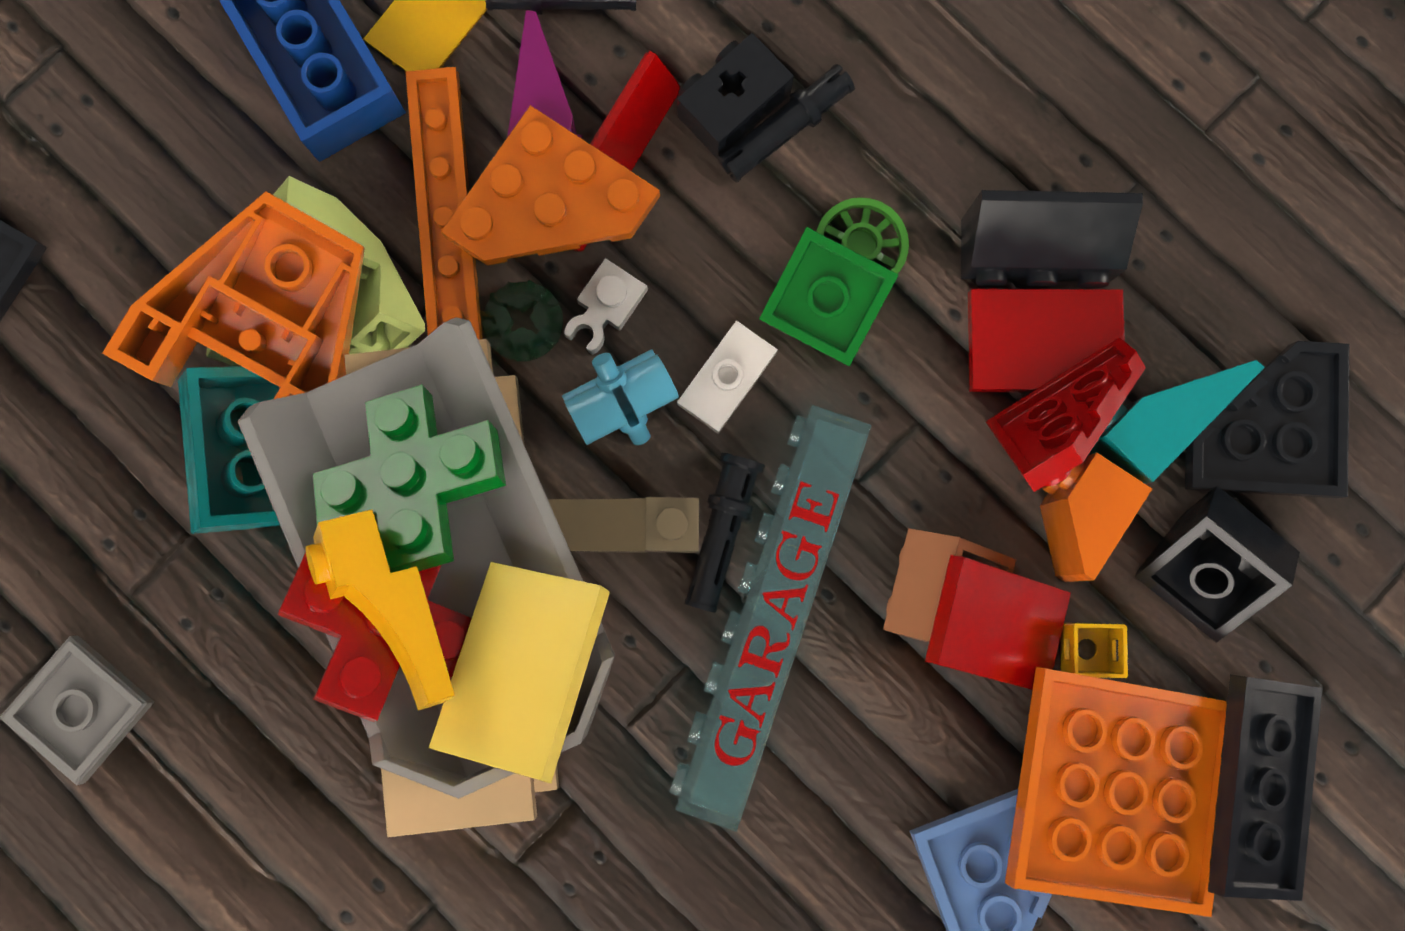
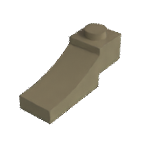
[548,497,699,553]

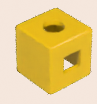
[1060,623,1128,678]

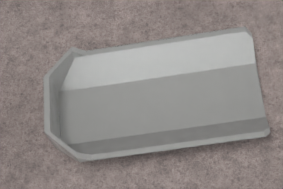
[237,317,615,799]

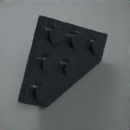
[1185,341,1350,498]

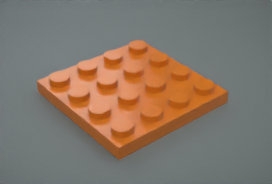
[1005,667,1227,917]

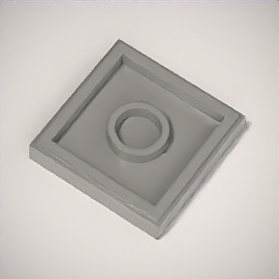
[0,636,155,786]

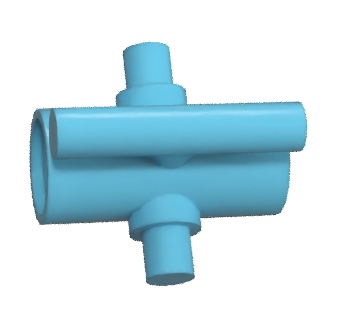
[562,349,679,445]

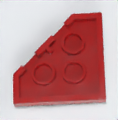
[985,337,1146,492]

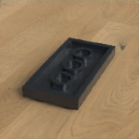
[1208,674,1323,901]

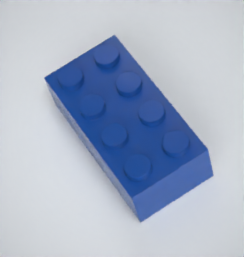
[219,0,406,162]

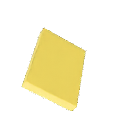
[429,562,610,784]

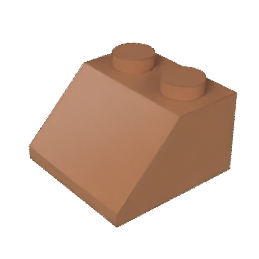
[883,528,1016,643]

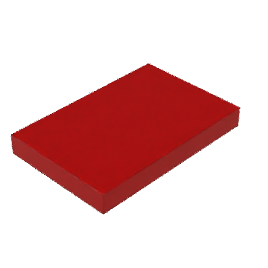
[968,289,1125,392]
[925,555,1071,690]

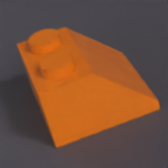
[1040,452,1152,582]

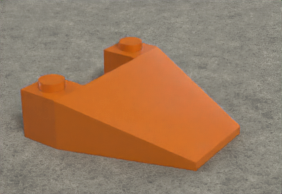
[102,191,365,399]

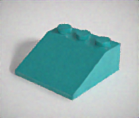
[178,366,280,534]

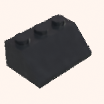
[961,190,1143,289]

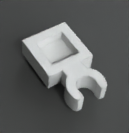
[564,258,648,355]

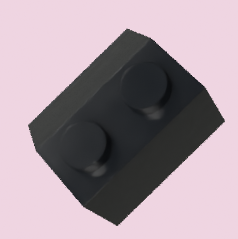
[1135,486,1300,643]

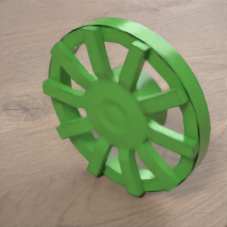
[816,198,909,274]

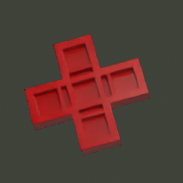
[277,552,472,723]

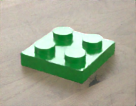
[759,227,899,367]

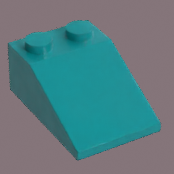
[1088,360,1265,484]

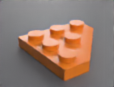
[441,105,660,266]

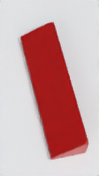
[573,50,680,252]

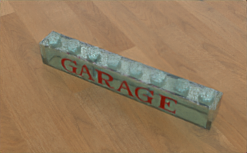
[669,405,872,832]

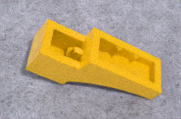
[306,510,455,711]

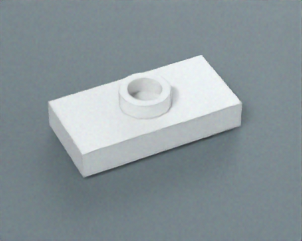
[677,320,778,434]

